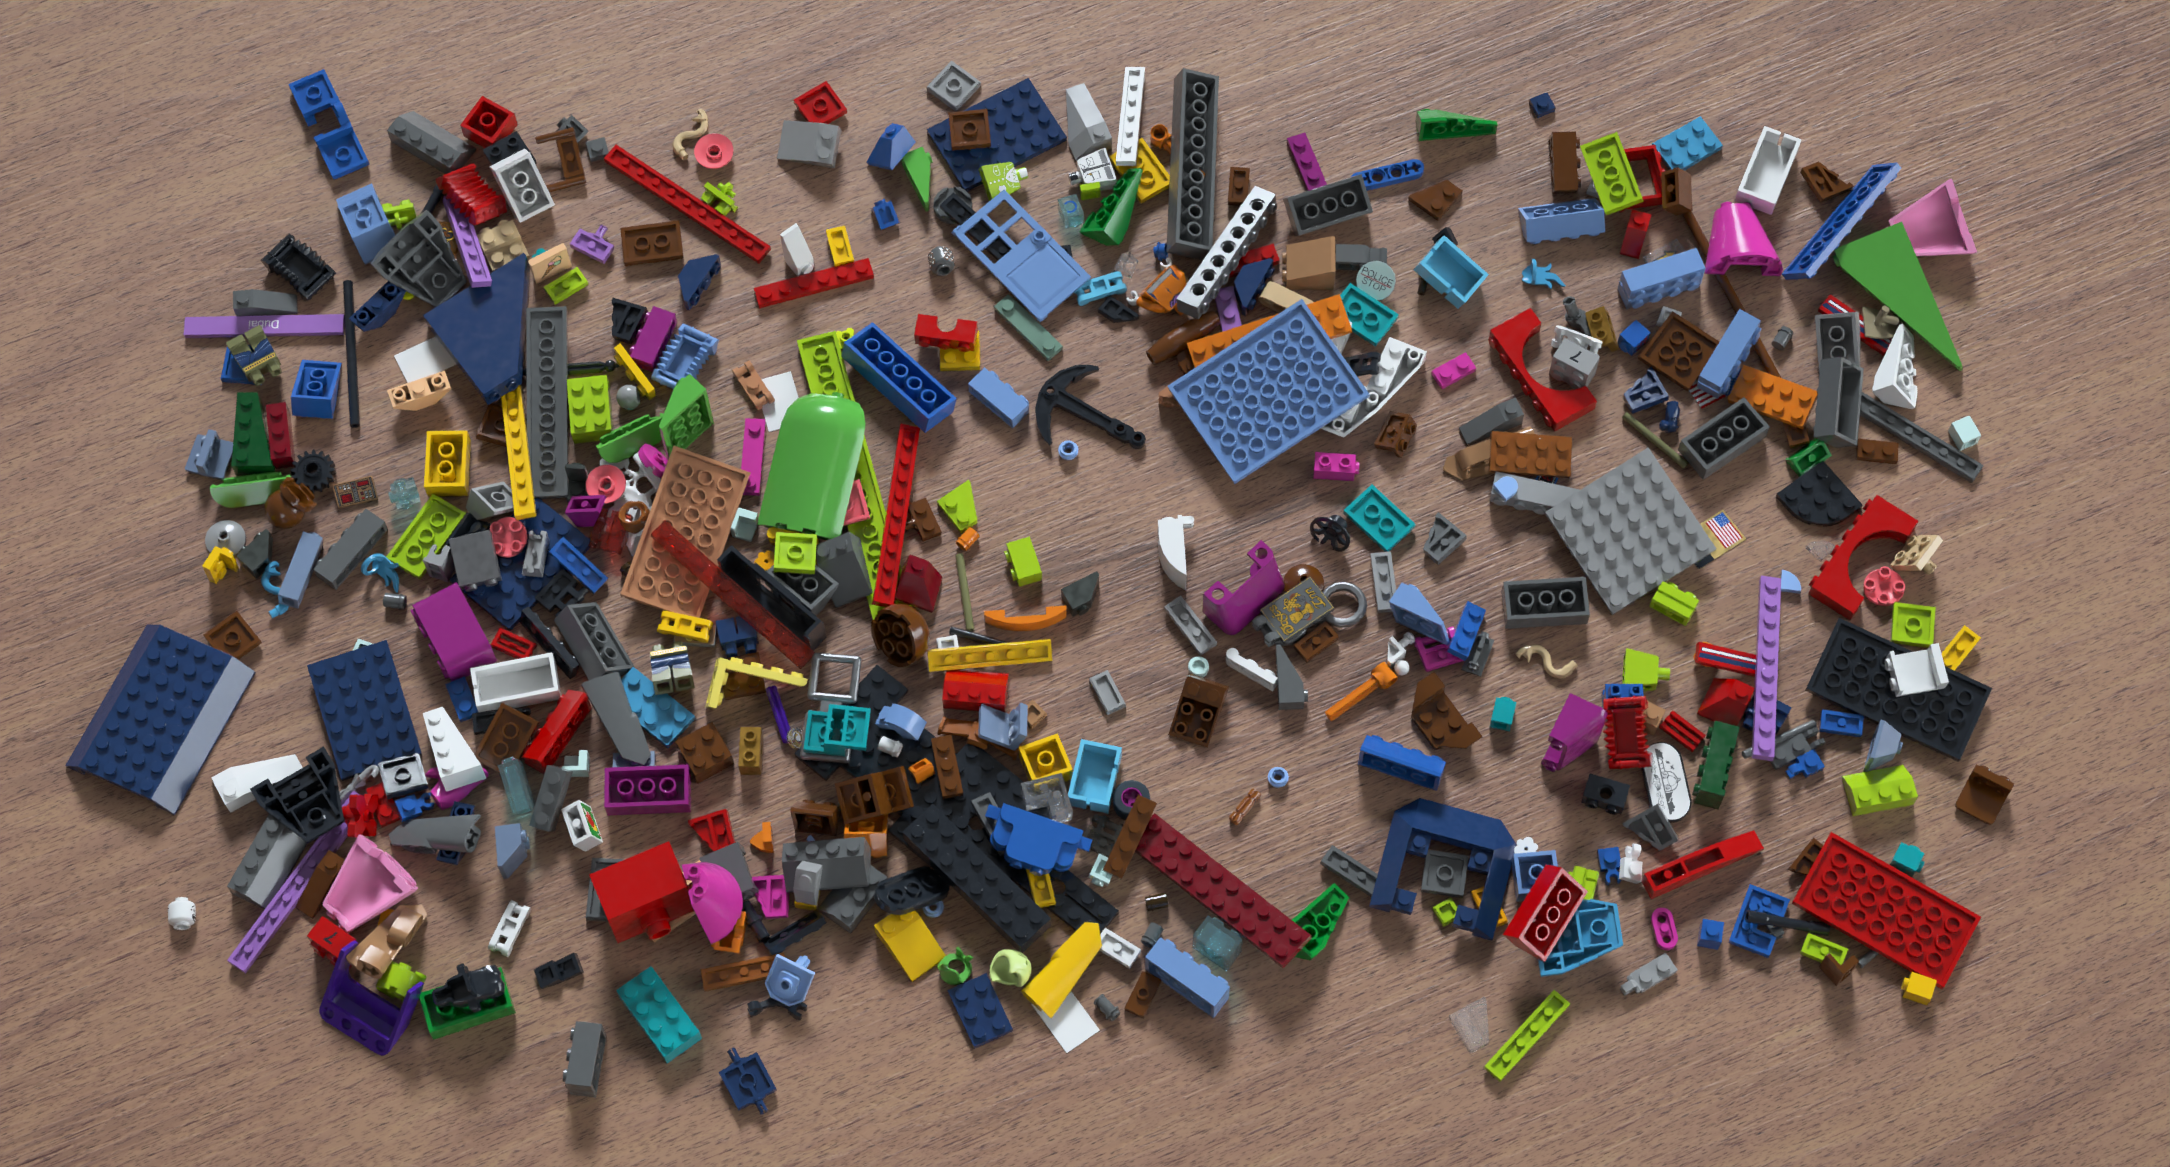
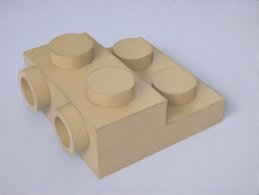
[477,220,530,272]

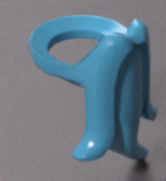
[1522,259,1566,289]
[361,553,399,593]

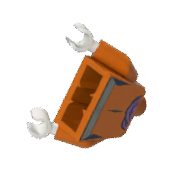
[1127,258,1187,316]

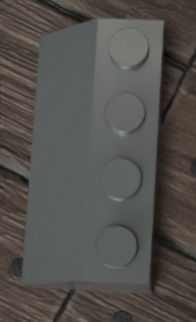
[387,111,476,174]
[554,602,635,680]
[227,814,308,909]
[782,837,871,893]

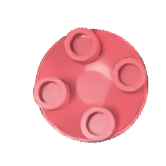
[490,517,527,558]
[1863,566,1905,606]

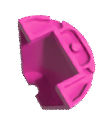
[1705,202,1783,276]
[682,862,743,944]

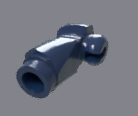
[1659,401,1681,433]

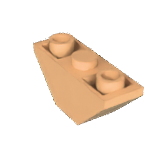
[387,370,451,411]

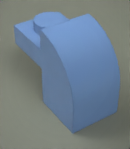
[875,704,927,740]

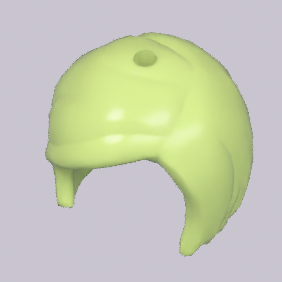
[989,949,1031,987]

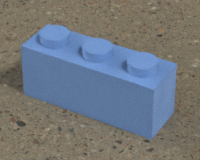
[968,367,1029,428]

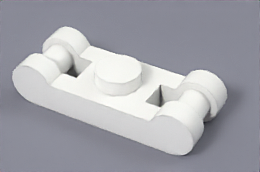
[1551,326,1602,356]
[488,900,531,957]

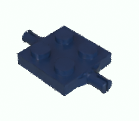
[719,1047,777,1115]

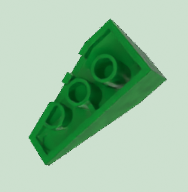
[1292,883,1349,961]

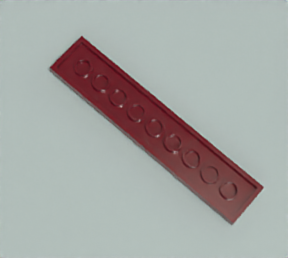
[1135,813,1312,968]

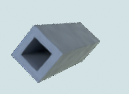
[278,531,323,609]

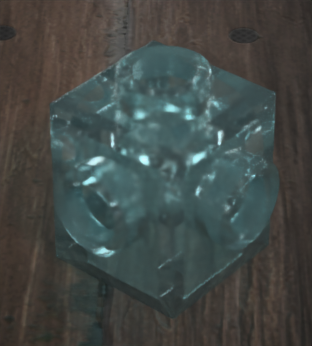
[388,477,421,509]

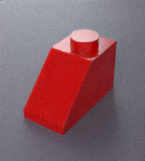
[1620,209,1651,259]

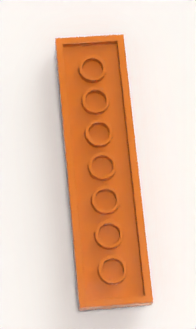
[1187,294,1352,368]

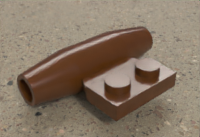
[1146,310,1221,375]

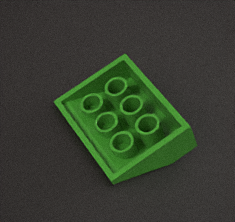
[659,374,714,460]

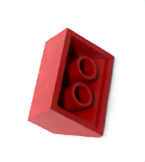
[942,669,1009,712]

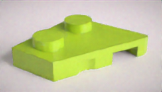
[937,480,977,534]

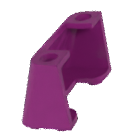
[1202,540,1285,635]

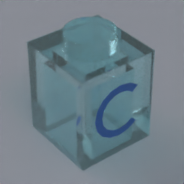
[1058,194,1084,228]

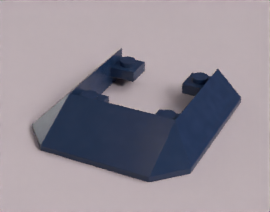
[1369,798,1517,941]

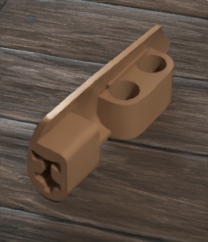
[1443,426,1535,481]
[346,904,427,979]

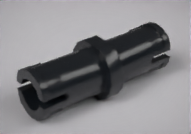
[742,900,770,943]

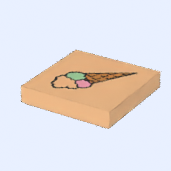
[528,243,572,284]

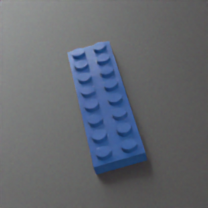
[1782,162,1901,280]

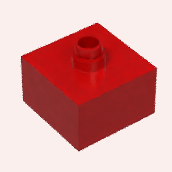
[589,841,694,943]

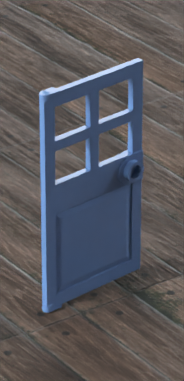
[951,190,1091,322]

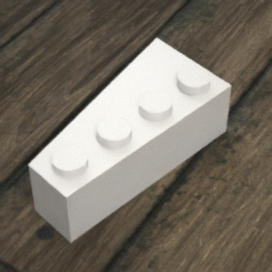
[423,707,486,792]

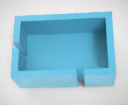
[1413,236,1489,309]
[1067,739,1122,814]

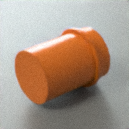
[956,527,980,551]

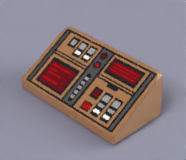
[333,476,378,509]

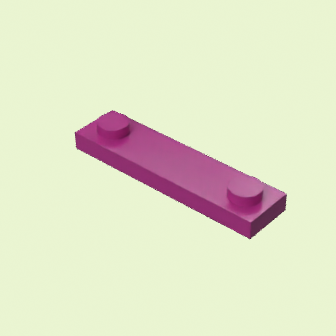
[741,418,766,496]

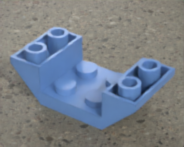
[336,183,395,264]

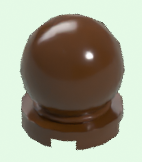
[264,477,317,529]

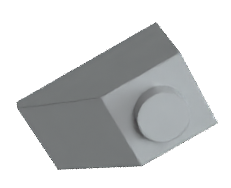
[793,861,823,906]

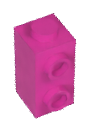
[1313,452,1359,481]

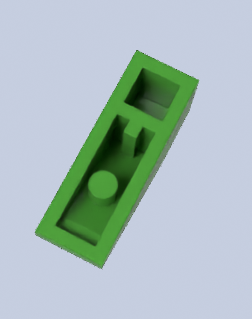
[901,147,933,212]

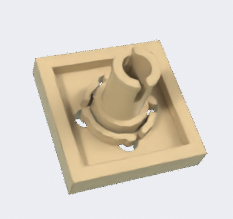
[1890,535,1943,574]

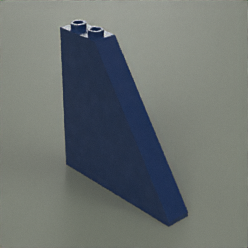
[423,253,530,405]

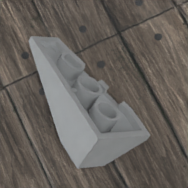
[1066,83,1112,161]

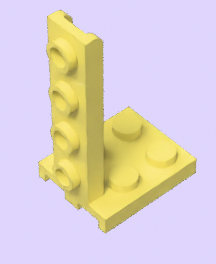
[705,657,808,709]

